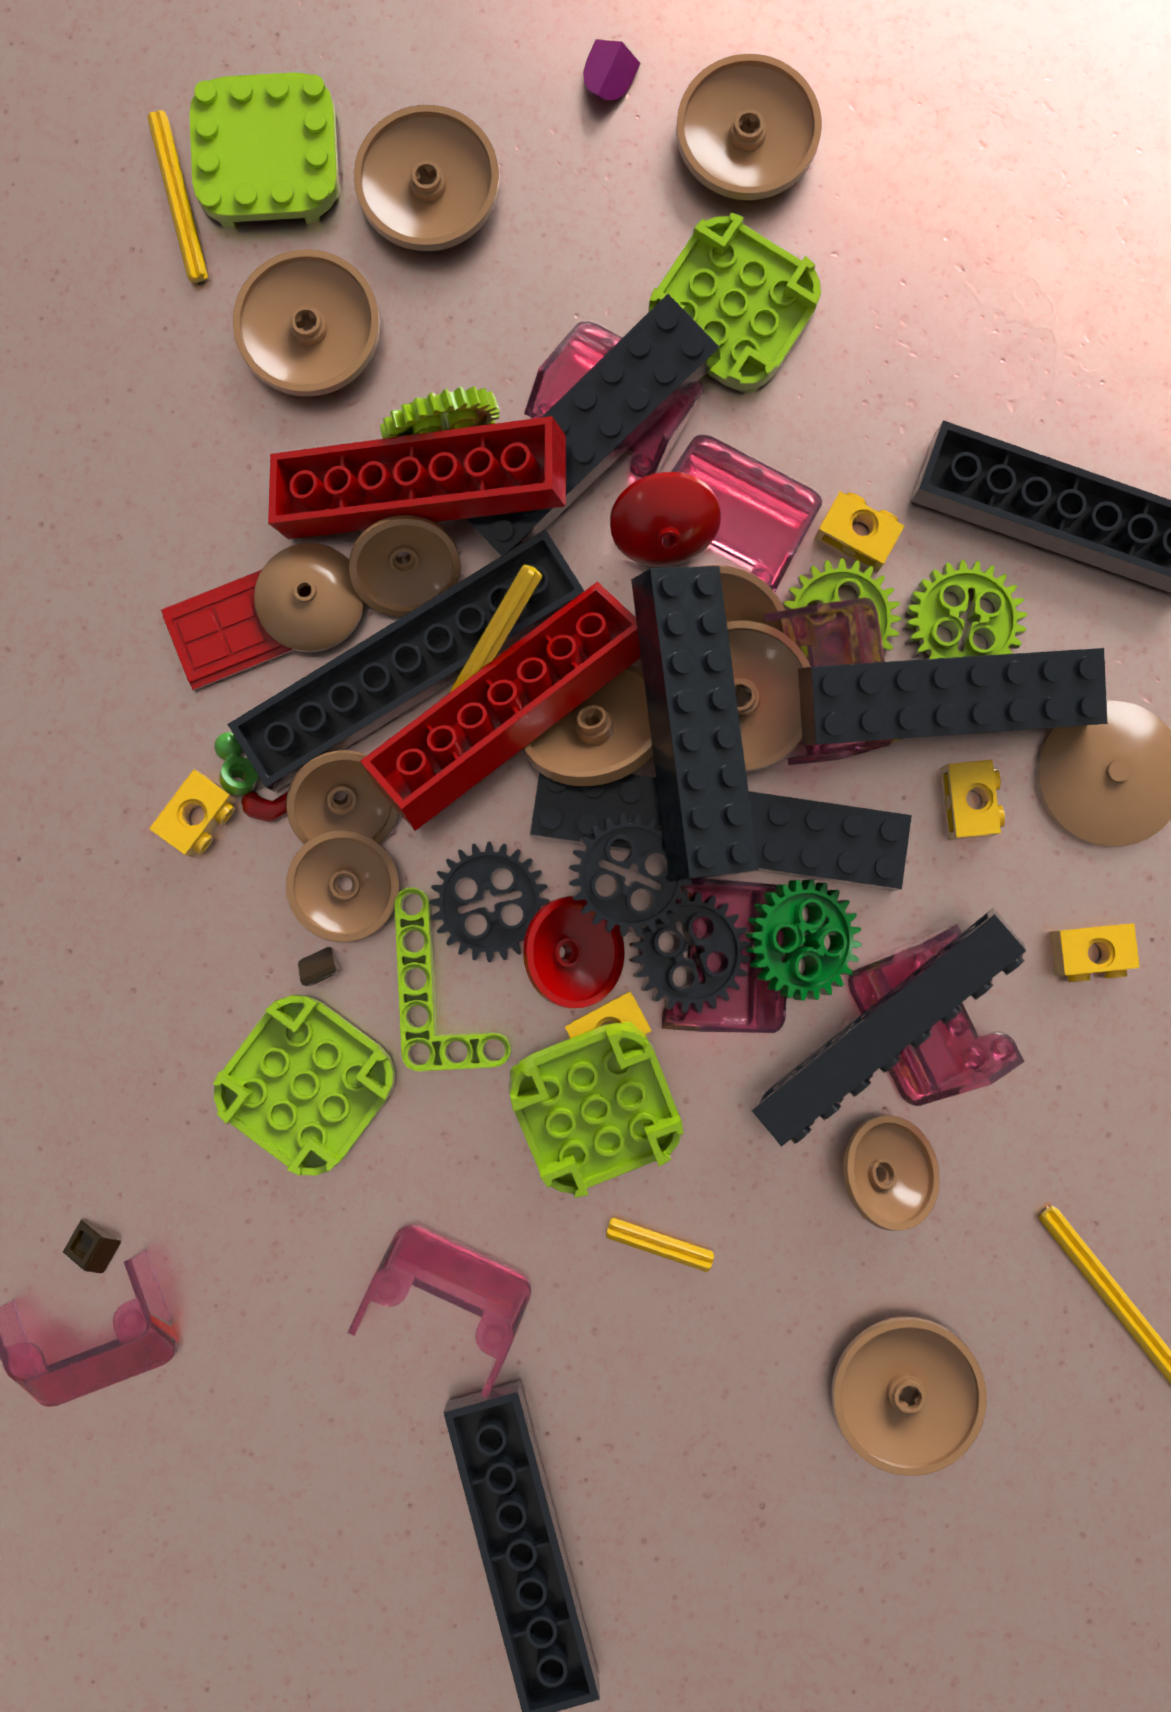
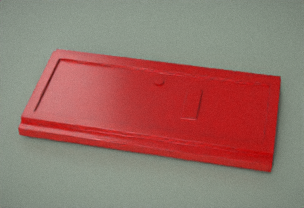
[161,570,312,691]

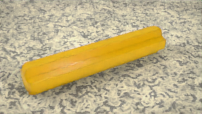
[606,1218,714,1272]

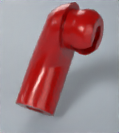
[241,791,288,822]

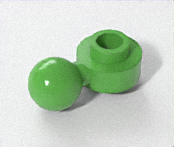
[214,732,258,795]

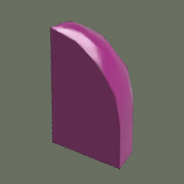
[583,39,641,100]

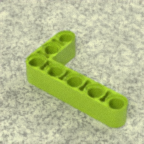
[394,887,512,1071]

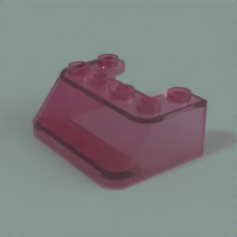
[848,924,1025,1106]

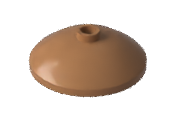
[349,515,461,617]
[254,543,365,652]
[286,750,398,845]
[286,830,399,942]
[843,1115,940,1231]

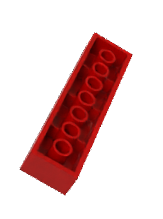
[268,416,566,539]
[360,581,641,831]

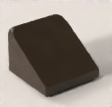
[298,947,342,986]
[63,1219,121,1273]

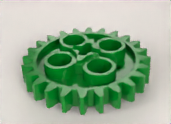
[745,879,862,1001]

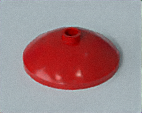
[610,472,721,567]
[523,896,625,1009]

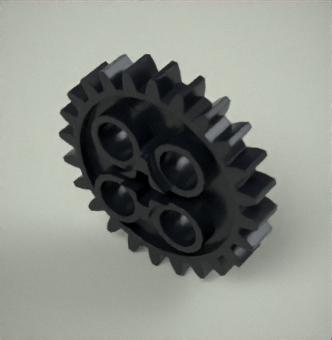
[568,813,692,937]
[429,842,550,962]
[629,892,751,1013]

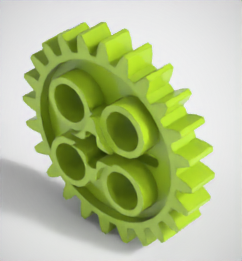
[380,386,500,439]
[783,558,901,666]
[905,560,1027,659]

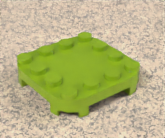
[189,72,341,228]
[648,212,822,393]
[213,995,397,1176]
[508,1022,684,1198]

